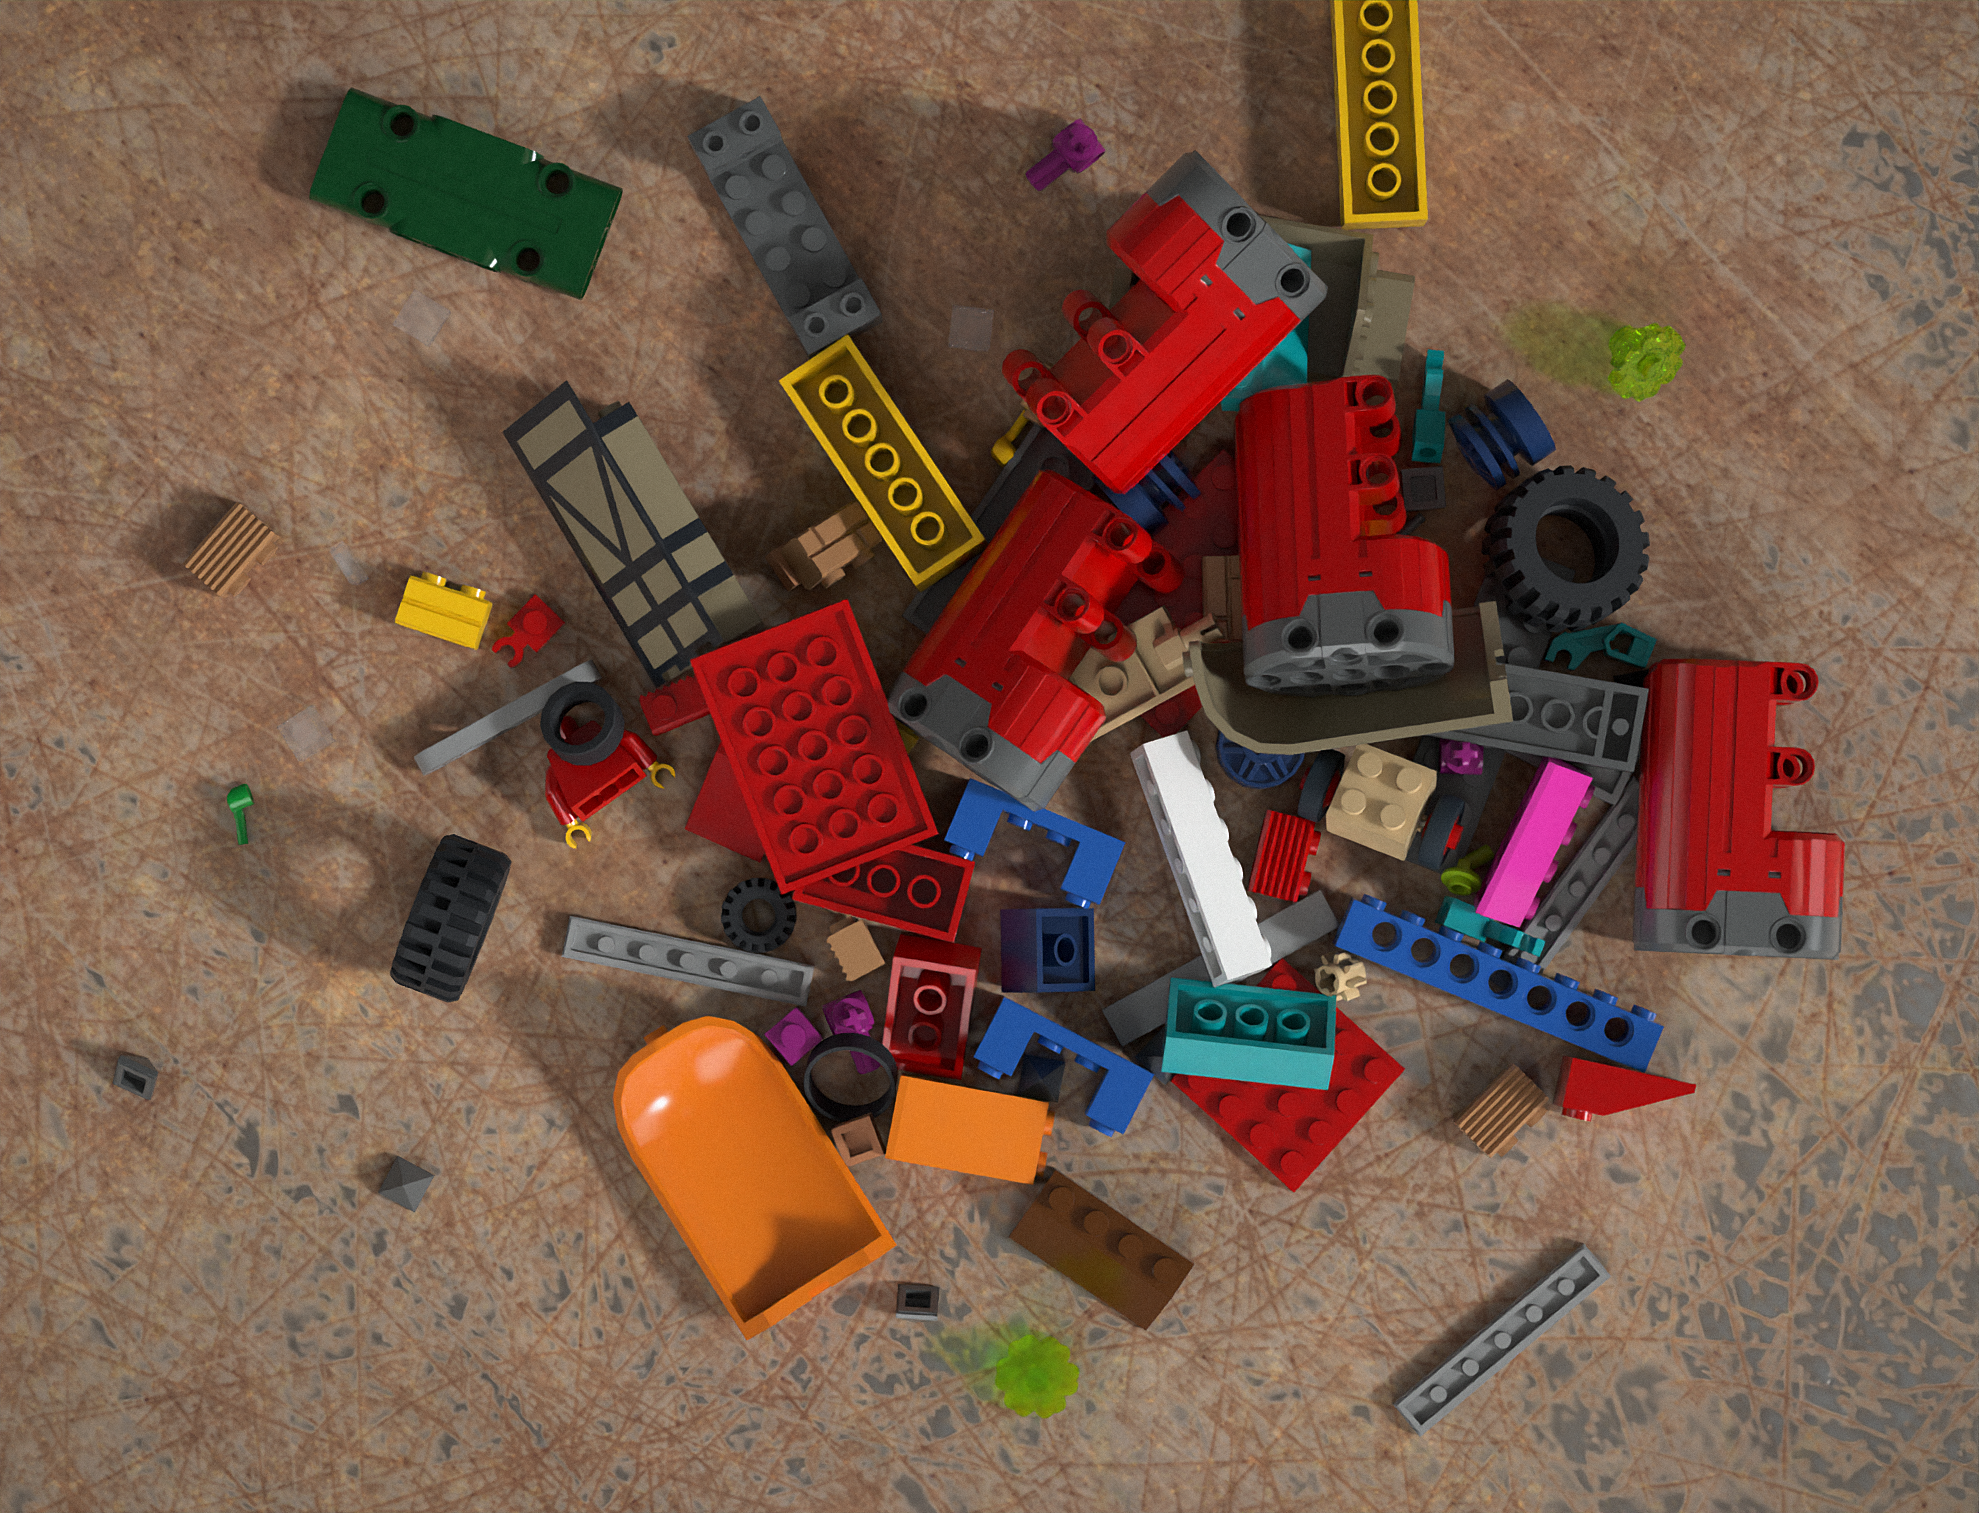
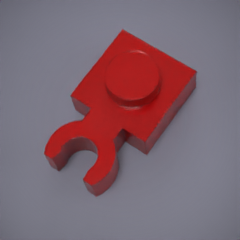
[491,594,566,669]

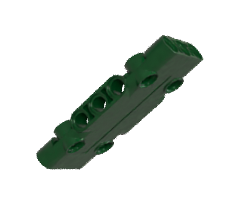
[309,87,623,300]

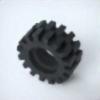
[721,878,797,953]

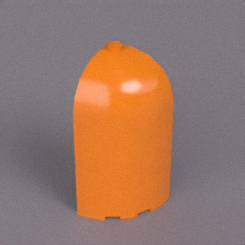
[613,1016,897,1341]

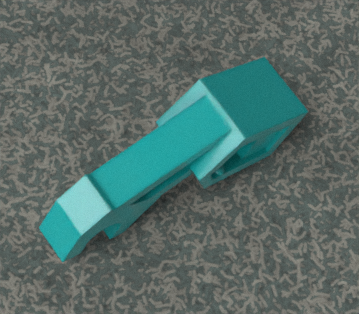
[1411,349,1446,463]
[1543,622,1657,671]
[1435,895,1546,957]

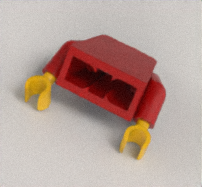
[545,716,675,848]

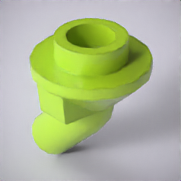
[1441,844,1494,896]

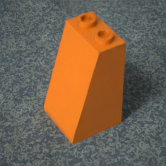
[885,1073,1055,1185]

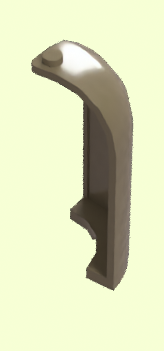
[1182,601,1513,755]

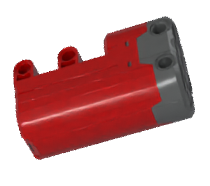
[1002,150,1328,494]
[1234,375,1454,698]
[885,469,1185,812]
[1632,658,1846,960]

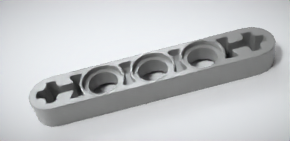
[414,660,602,776]

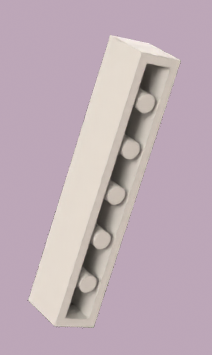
[1130,730,1272,987]

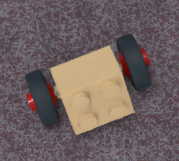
[1298,744,1465,869]

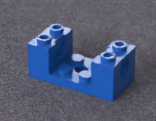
[944,778,1126,909]
[974,996,1154,1137]

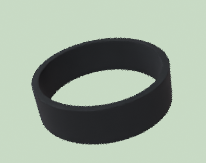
[804,1033,898,1122]

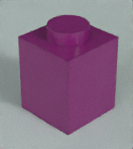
[764,1006,825,1066]

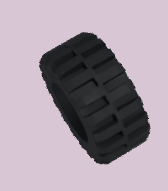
[1481,465,1650,632]
[390,834,512,1003]

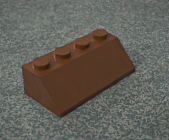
[1008,1168,1194,1330]

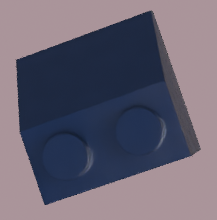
[1000,908,1095,993]

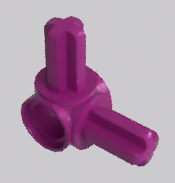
[1025,118,1106,191]
[1439,738,1484,775]
[822,990,880,1074]

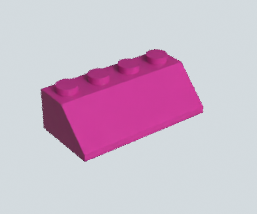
[1473,756,1596,928]

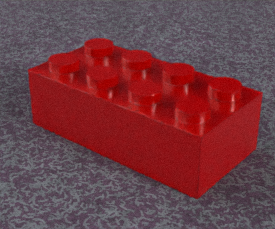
[792,845,975,943]

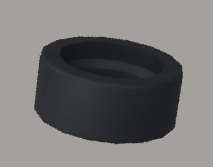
[540,682,625,765]

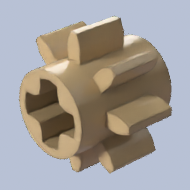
[1314,950,1367,1001]

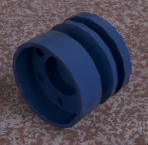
[1448,379,1556,491]
[1091,451,1202,539]
[1215,730,1305,790]

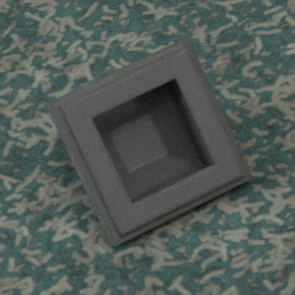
[1135,1027,1177,1085]
[1017,1054,1066,1103]
[112,1055,159,1100]
[378,1156,435,1212]
[896,1284,940,1323]

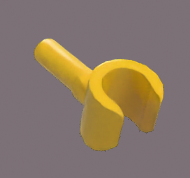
[991,410,1029,467]

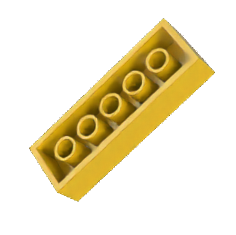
[1330,0,1428,230]
[778,334,988,592]

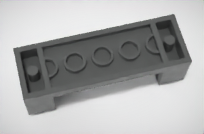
[687,96,883,360]
[1420,662,1649,774]

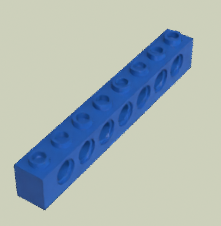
[1333,894,1664,1073]

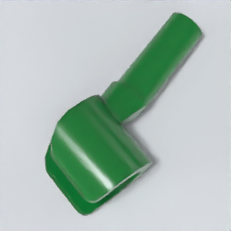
[227,784,254,845]

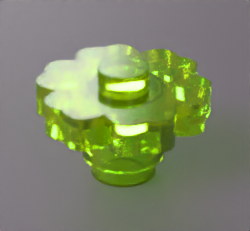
[1608,323,1686,402]
[995,1333,1079,1419]

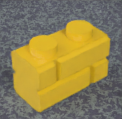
[395,571,493,651]

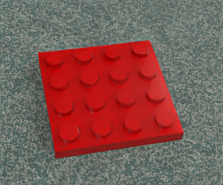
[1170,958,1405,1192]

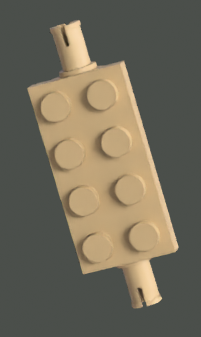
[1069,605,1225,742]

